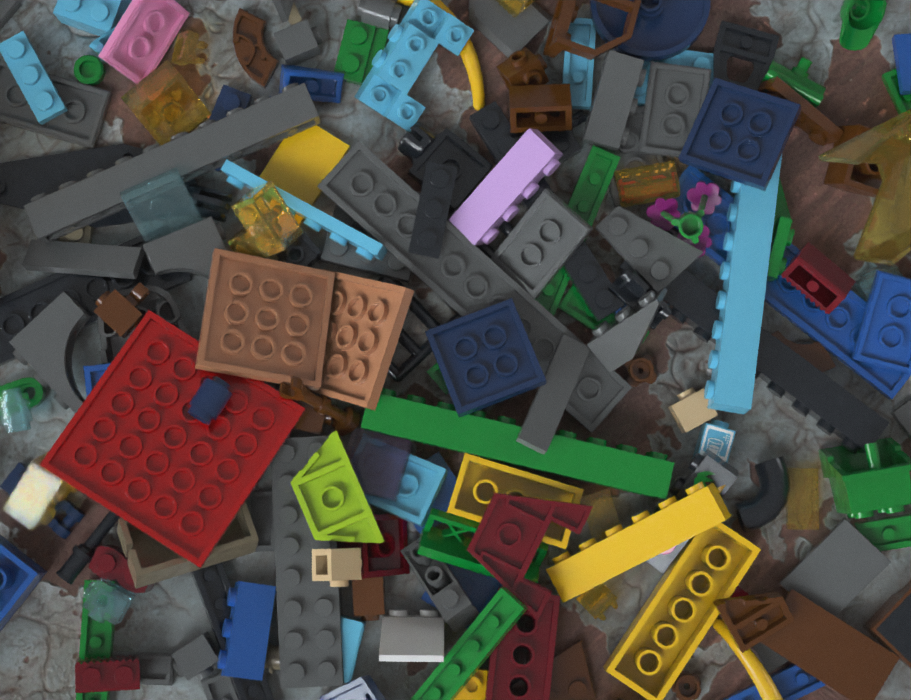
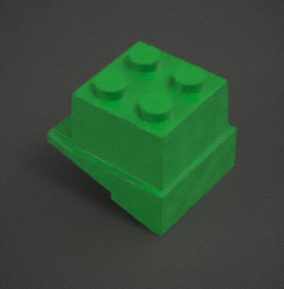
[818,437,911,519]

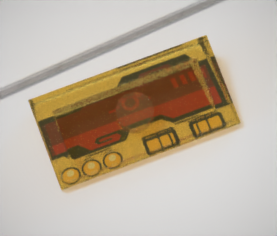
[614,160,680,207]

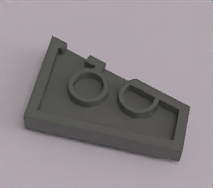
[595,206,704,293]

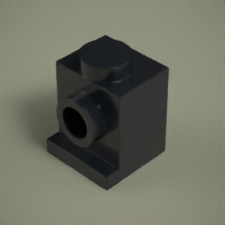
[275,229,322,267]

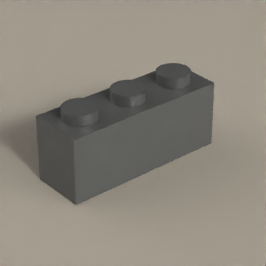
[581,50,647,151]

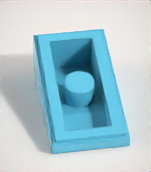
[341,615,366,683]

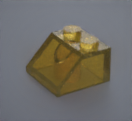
[121,60,211,146]

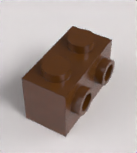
[509,84,572,133]

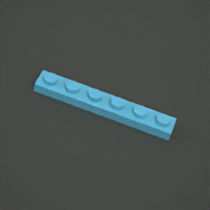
[220,159,388,261]

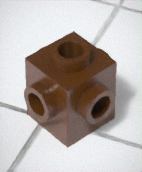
[496,47,549,90]

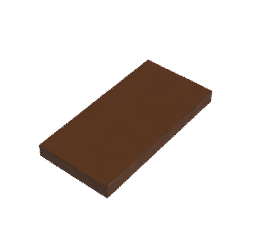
[760,589,900,700]

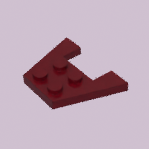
[467,493,593,620]

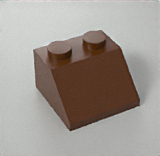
[823,124,909,201]

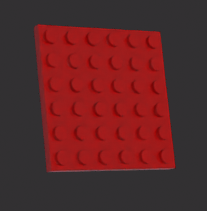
[40,310,306,569]

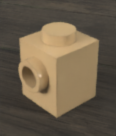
[667,387,718,434]
[312,548,362,587]

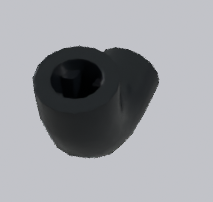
[735,456,790,533]

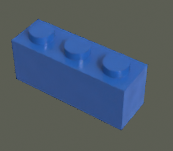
[217,581,276,681]

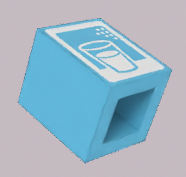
[692,419,736,463]

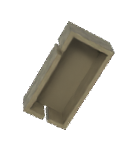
[117,502,259,589]

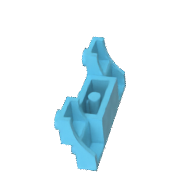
[354,0,474,133]

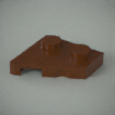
[713,592,795,653]

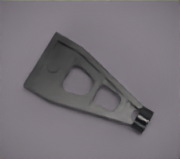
[712,20,780,91]

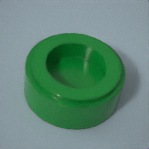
[74,55,106,86]

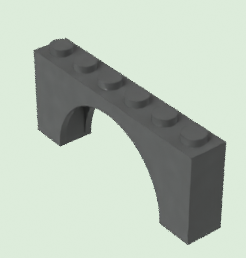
[143,216,280,390]
[9,291,91,413]

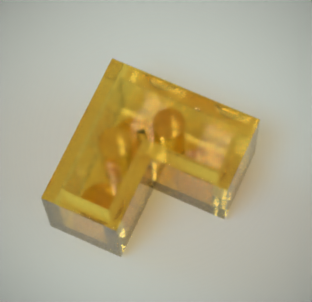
[227,181,304,258]
[2,451,78,531]

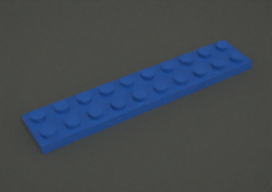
[663,166,911,400]

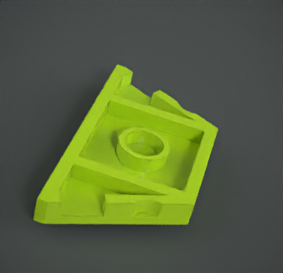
[290,430,385,543]

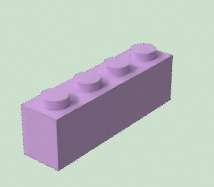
[449,128,563,245]

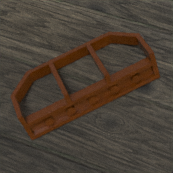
[543,0,641,60]

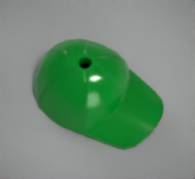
[839,0,887,50]

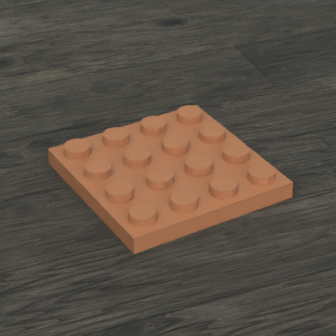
[195,248,335,391]
[307,269,414,411]

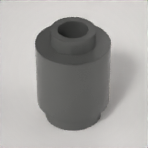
[357,0,403,30]

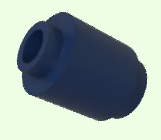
[187,376,232,425]

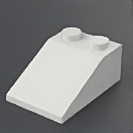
[379,609,445,662]

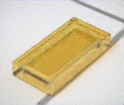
[786,468,819,530]

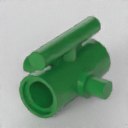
[761,57,826,108]

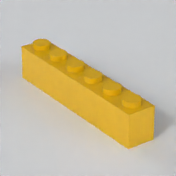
[546,481,731,603]

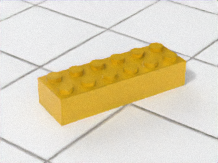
[603,523,761,700]

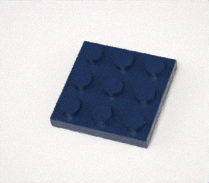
[678,78,801,191]
[425,298,547,418]

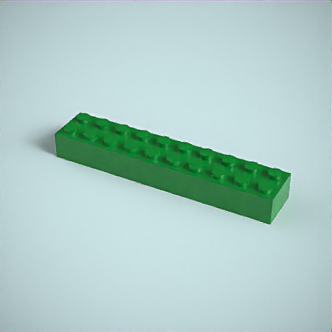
[361,388,674,499]

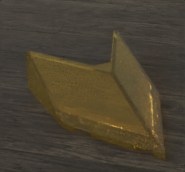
[818,109,911,266]

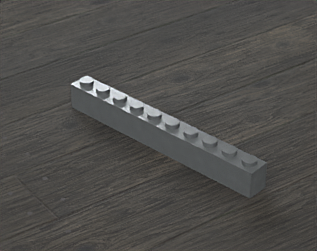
[24,83,322,244]

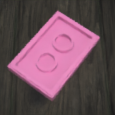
[98,0,190,89]

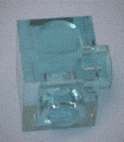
[82,578,136,625]

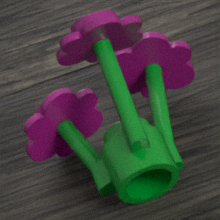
[646,181,722,258]

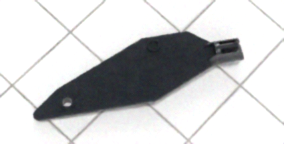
[0,144,234,228]

